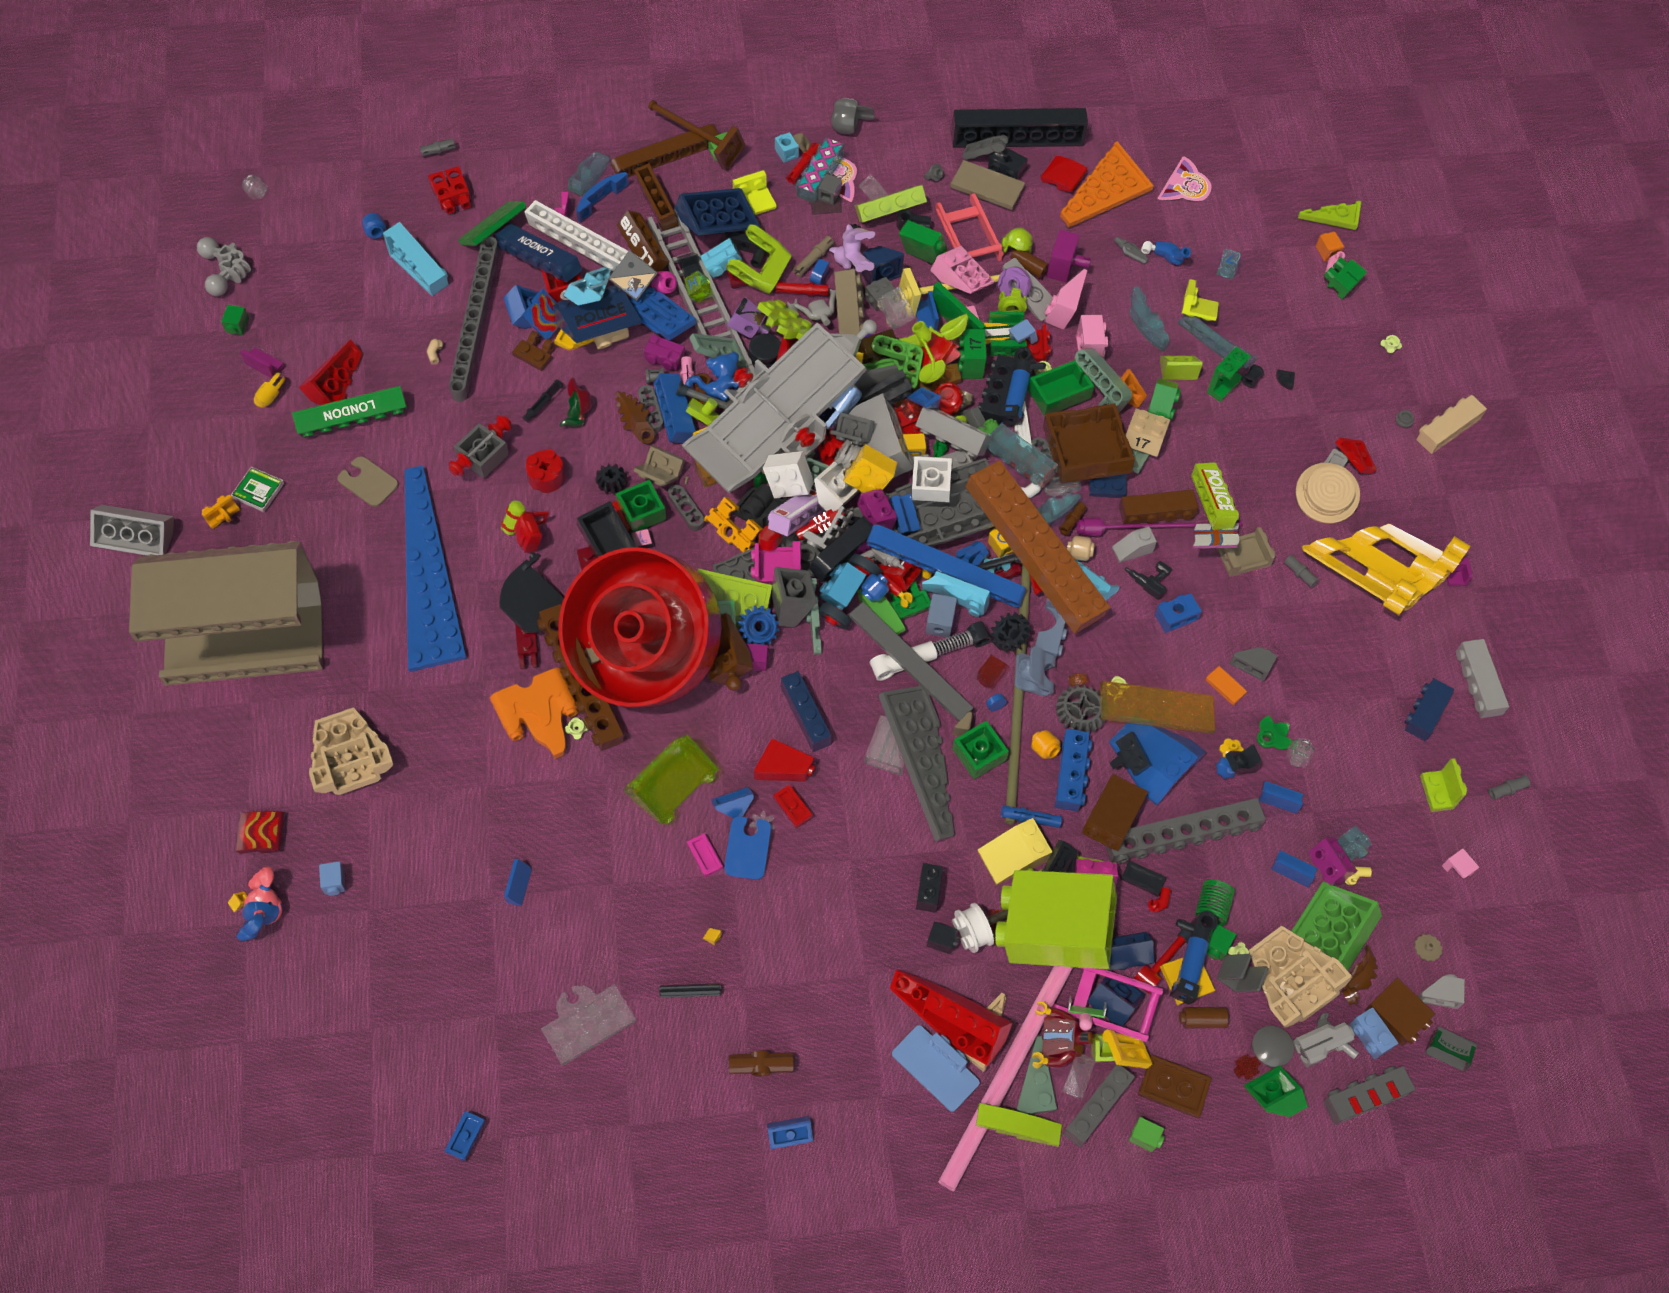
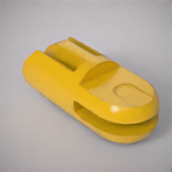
[254,373,286,408]

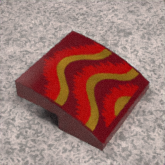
[236,811,284,854]

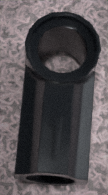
[896,209,931,231]

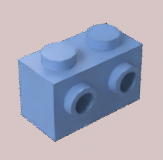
[1349,1007,1398,1060]

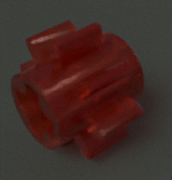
[1233,1054,1261,1081]

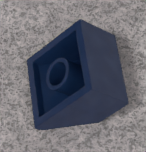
[862,246,904,285]
[1088,970,1146,1027]

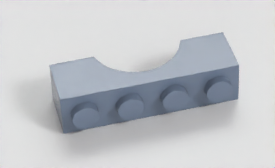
[1035,598,1067,658]

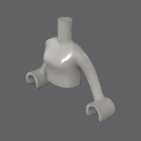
[787,289,836,326]

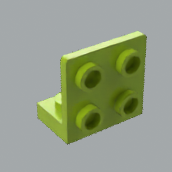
[1420,758,1467,812]

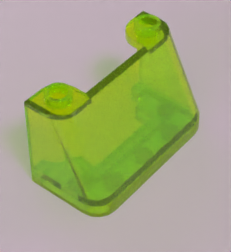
[623,734,719,825]

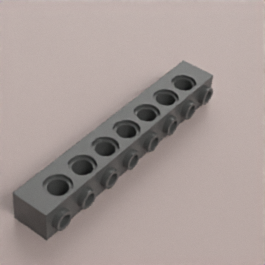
[1105,798,1266,864]

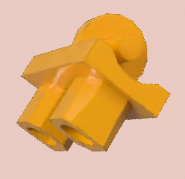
[202,494,240,529]

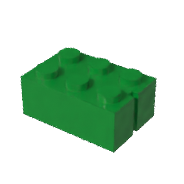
[1028,360,1094,417]

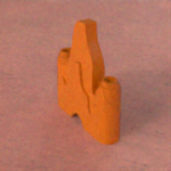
[490,667,578,759]

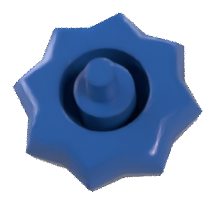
[1215,756,1237,779]

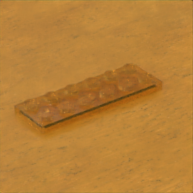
[1100,681,1215,734]

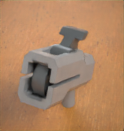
[1293,1013,1359,1068]

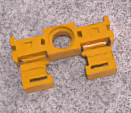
[704,497,763,552]

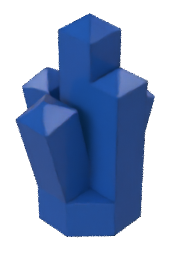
[956,541,989,565]

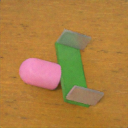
[1068,996,1106,1031]

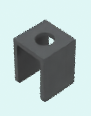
[1216,954,1268,992]

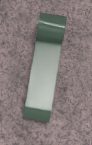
[1075,348,1132,413]

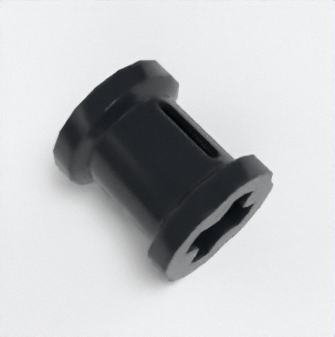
[1242,364,1264,388]

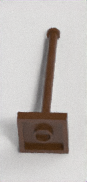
[648,100,746,172]

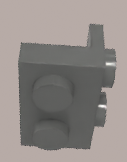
[830,412,874,445]

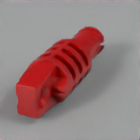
[795,509,846,541]

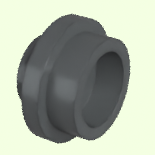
[1396,410,1414,428]

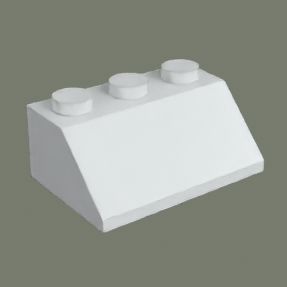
[814,462,860,512]

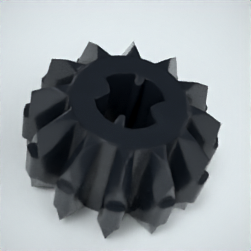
[595,463,627,495]

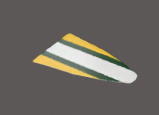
[984,323,1014,343]

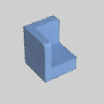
[1009,319,1038,344]

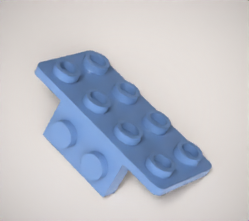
[892,1025,980,1112]

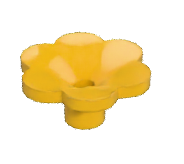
[1219,738,1244,757]

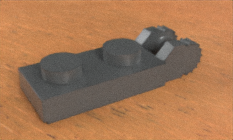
[962,135,1008,160]

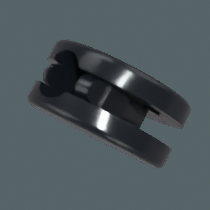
[749,333,781,368]

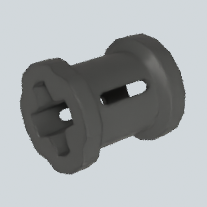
[646,367,664,384]

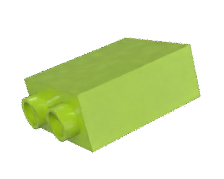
[996,870,1117,969]

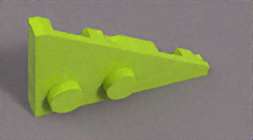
[1298,201,1361,230]

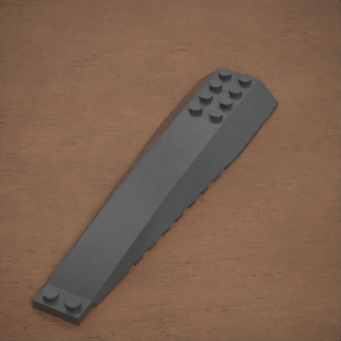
[712,458,994,585]

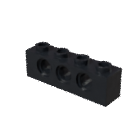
[978,354,1016,425]

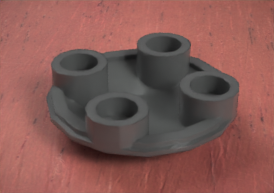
[1251,1026,1294,1068]

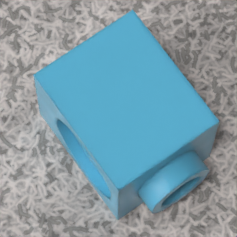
[775,132,799,163]

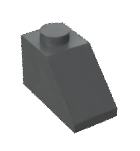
[1229,647,1277,682]

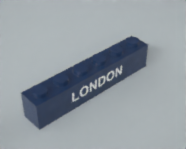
[496,224,582,282]

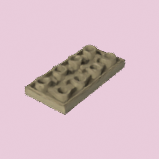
[950,160,1025,210]

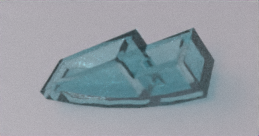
[568,151,610,196]

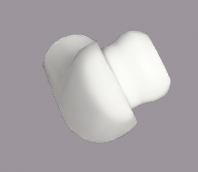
[1021,482,1041,498]

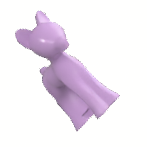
[829,224,875,272]

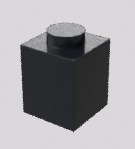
[926,921,959,954]

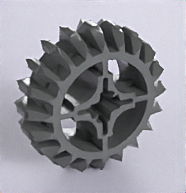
[1055,684,1108,733]

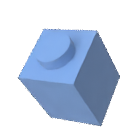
[319,861,346,896]

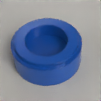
[986,694,1007,711]

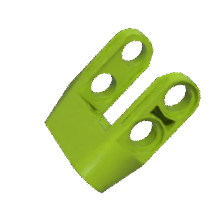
[726,225,792,294]

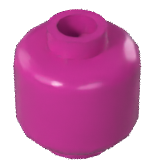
[651,271,677,294]

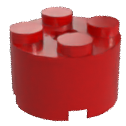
[526,449,565,493]

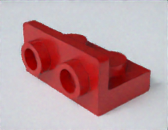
[1025,324,1051,362]

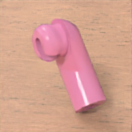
[1325,251,1345,272]

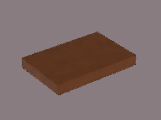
[1138,1055,1212,1119]

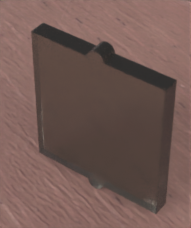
[809,191,842,215]

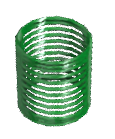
[1195,879,1235,926]

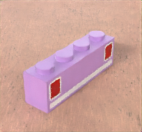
[768,489,825,536]

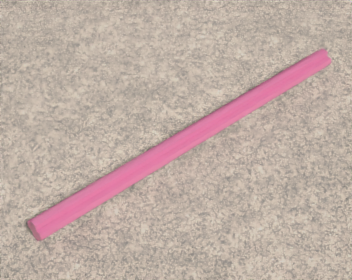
[938,966,1073,1191]

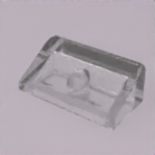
[859,174,889,200]

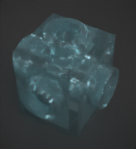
[1337,825,1372,861]

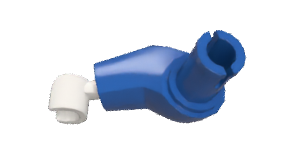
[1141,241,1191,265]

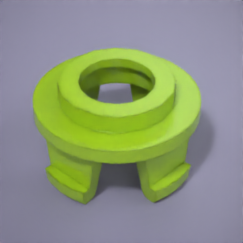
[998,288,1027,312]

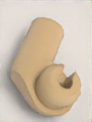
[427,339,443,364]

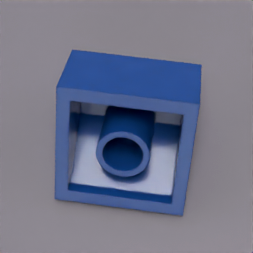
[503,285,538,329]

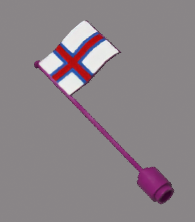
[1077,517,1243,549]

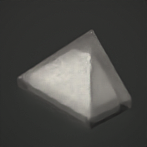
[1062,1054,1095,1099]

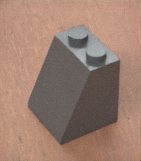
[771,567,817,627]

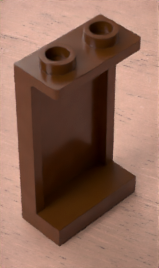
[1082,773,1148,851]

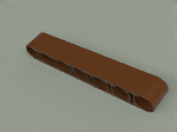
[610,124,720,177]

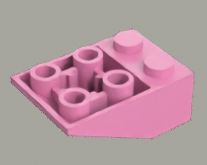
[931,246,995,294]

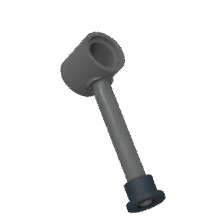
[676,381,734,411]

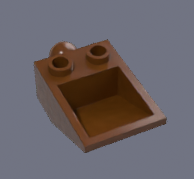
[708,613,753,691]

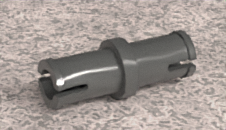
[420,138,456,157]
[1284,555,1319,588]
[1488,775,1530,800]

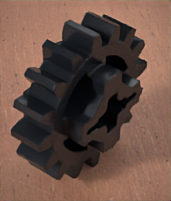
[990,612,1032,653]

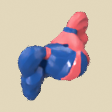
[236,866,283,941]

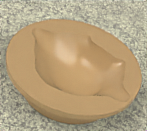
[1295,463,1360,524]

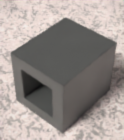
[818,174,842,205]

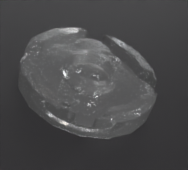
[1044,481,1081,496]

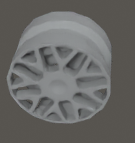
[834,440,861,469]

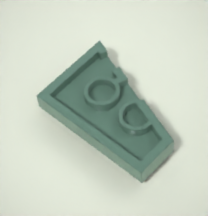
[690,333,748,369]

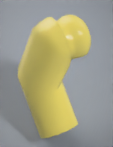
[1345,867,1372,885]

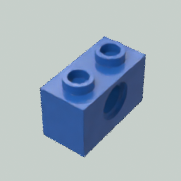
[1155,593,1202,633]

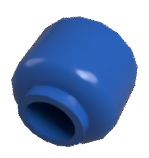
[362,213,386,239]
[861,574,889,602]

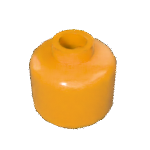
[1031,730,1060,759]

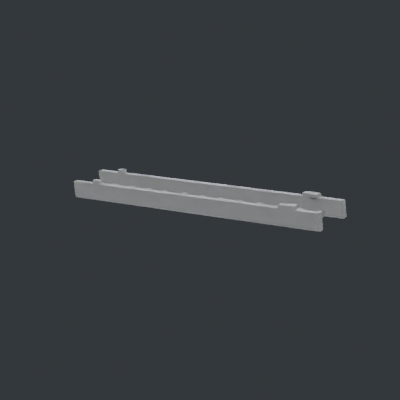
[648,209,755,390]

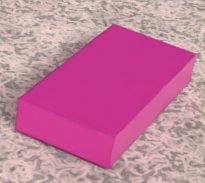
[687,833,723,878]

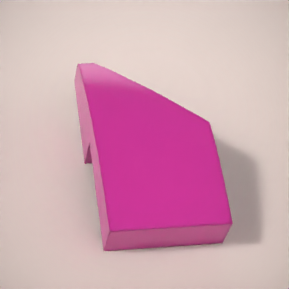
[555,192,570,217]

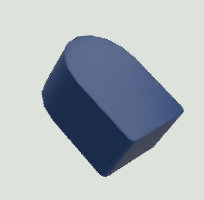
[810,259,829,285]

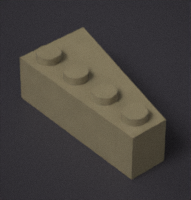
[834,269,865,335]

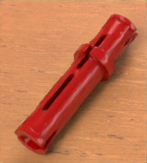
[786,142,821,184]
[776,282,829,296]

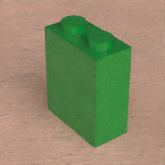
[899,220,948,264]

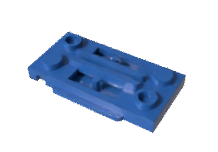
[630,286,697,341]

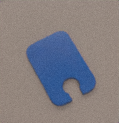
[724,817,771,880]

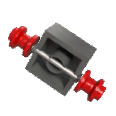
[448,415,511,478]

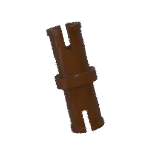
[1059,502,1087,535]

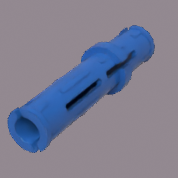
[1000,805,1062,828]

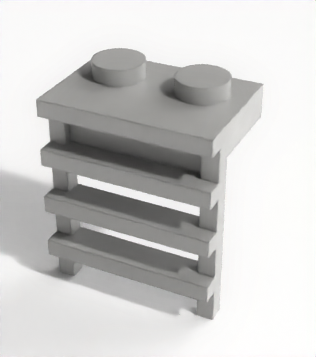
[803,506,854,550]

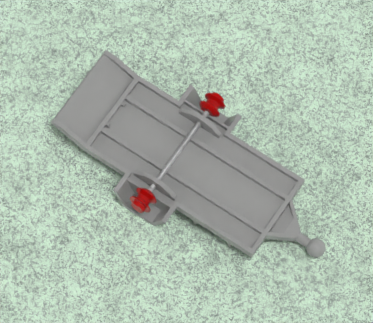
[682,320,877,493]

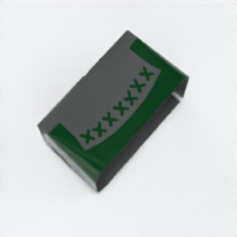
[1425,1026,1477,1072]

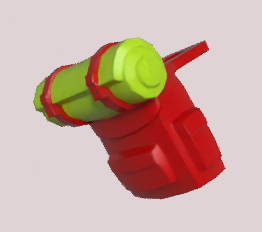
[501,501,549,553]

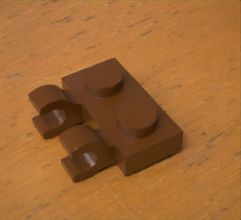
[512,330,555,371]

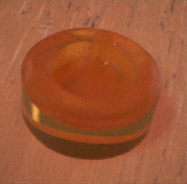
[1068,673,1088,685]

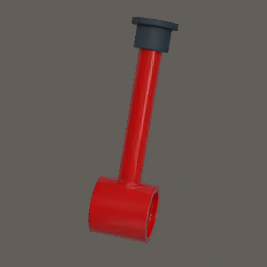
[1134,928,1191,994]

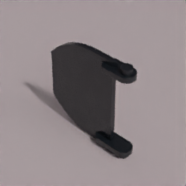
[499,552,564,633]

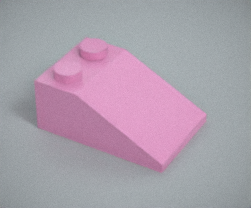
[1044,269,1087,330]

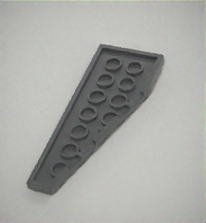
[878,686,954,842]

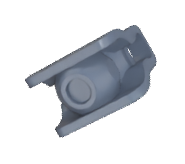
[1015,646,1056,696]

